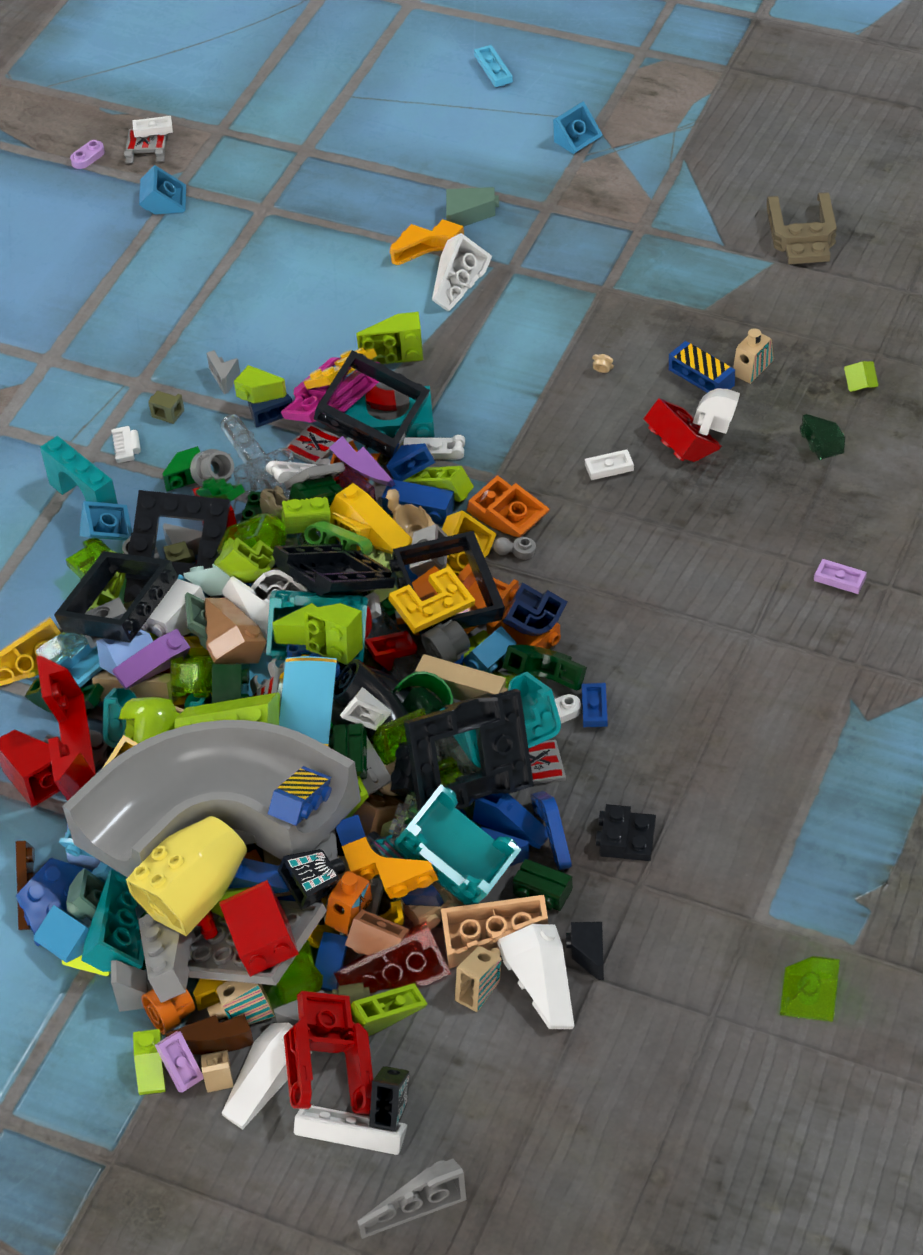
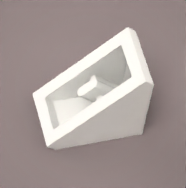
[340,687,392,731]

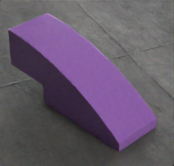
[329,436,395,487]

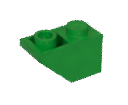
[162,446,200,492]

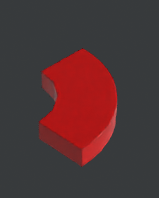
[365,385,397,411]

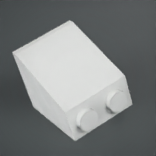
[141,579,205,637]

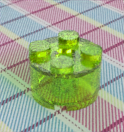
[170,656,214,698]

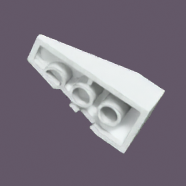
[432,233,492,311]
[222,576,270,653]
[497,924,574,1029]
[222,1022,312,1130]

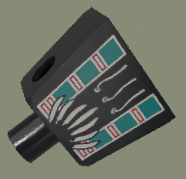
[277,849,345,910]
[369,1066,409,1132]

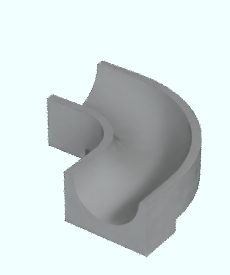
[62,720,361,877]

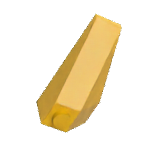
[330,483,412,554]
[442,510,496,576]
[0,616,73,686]

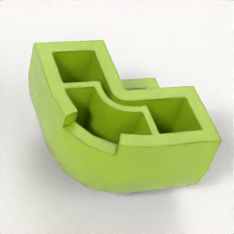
[214,538,275,583]
[119,697,180,744]

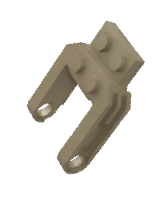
[767,192,837,264]

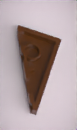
[15,841,35,930]

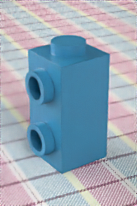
[462,626,517,673]

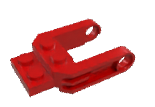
[284,991,373,1114]

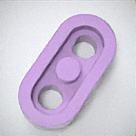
[70,140,105,169]

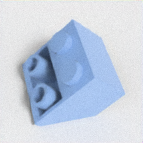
[96,629,153,675]

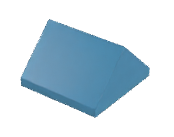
[553,101,603,154]
[79,501,133,541]
[34,905,90,963]

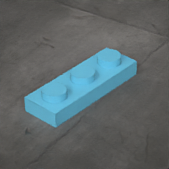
[474,45,513,87]

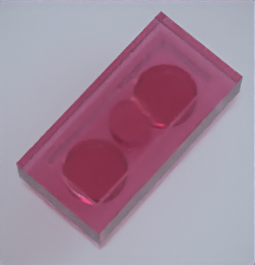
[339,464,376,501]

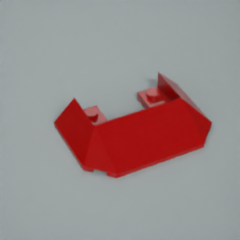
[36,656,96,801]

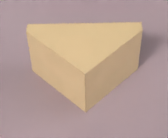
[201,1050,234,1093]

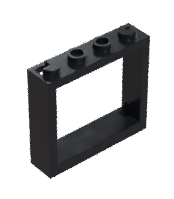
[314,350,430,459]
[389,531,505,637]
[54,551,178,642]

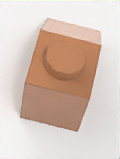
[345,909,409,956]

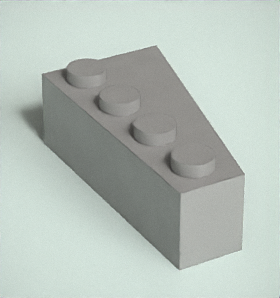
[138,913,197,1003]

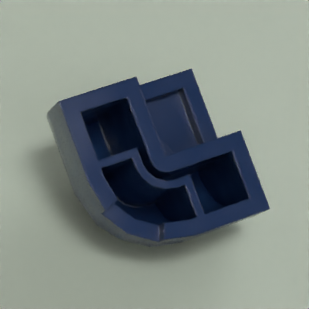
[501,582,568,636]

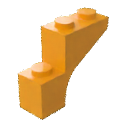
[390,219,464,265]
[342,837,439,899]

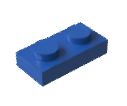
[582,683,608,727]

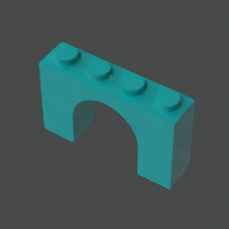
[345,386,435,441]
[40,435,118,504]

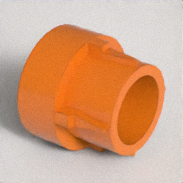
[141,988,195,1035]

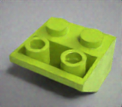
[304,603,363,665]

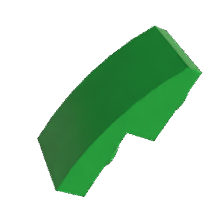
[196,477,245,501]

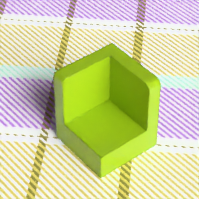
[844,361,878,392]

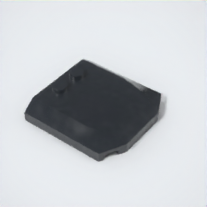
[273,544,396,596]

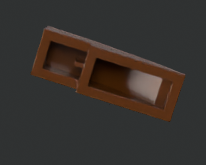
[165,1014,254,1055]

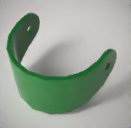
[393,671,453,706]

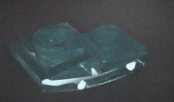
[36,632,88,663]

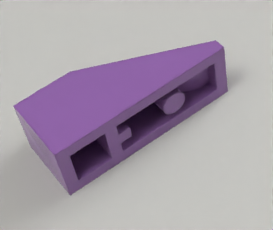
[112,629,191,690]

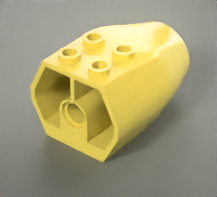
[126,816,247,936]

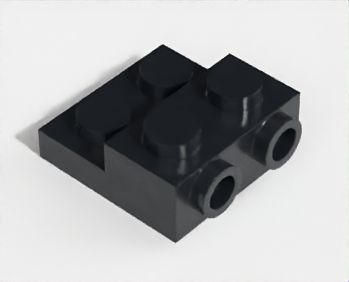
[596,804,656,861]

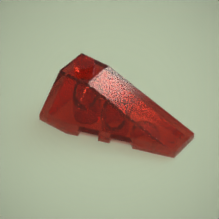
[334,921,451,993]

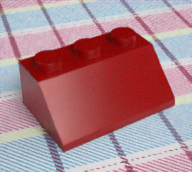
[643,398,722,462]

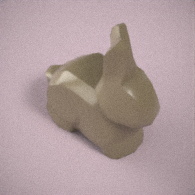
[260,486,288,539]

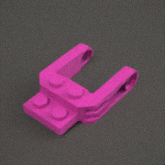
[281,357,379,423]

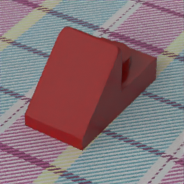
[365,631,417,671]

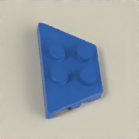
[16,858,93,947]

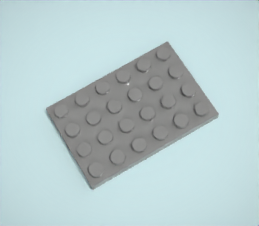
[188,900,327,985]

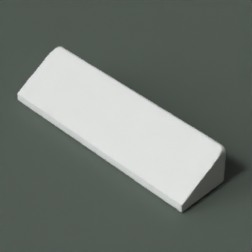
[294,1105,407,1155]

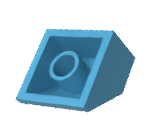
[139,165,186,215]

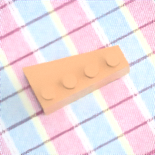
[441,895,548,969]

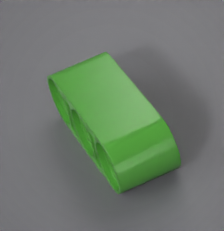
[304,521,373,556]

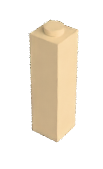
[414,654,508,701]
[92,670,182,703]

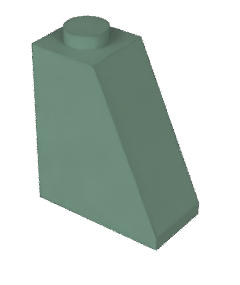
[446,187,499,226]

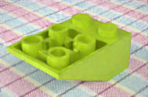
[356,312,423,364]

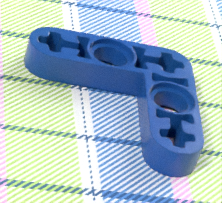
[530,791,572,871]

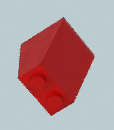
[0,729,60,808]
[219,880,299,977]

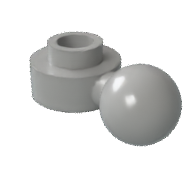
[493,537,536,560]

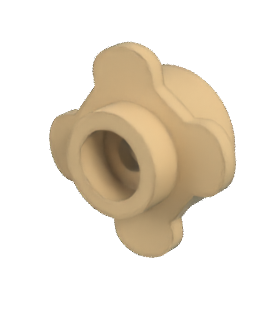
[592,354,614,373]

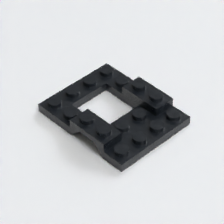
[123,490,231,603]
[404,689,534,811]

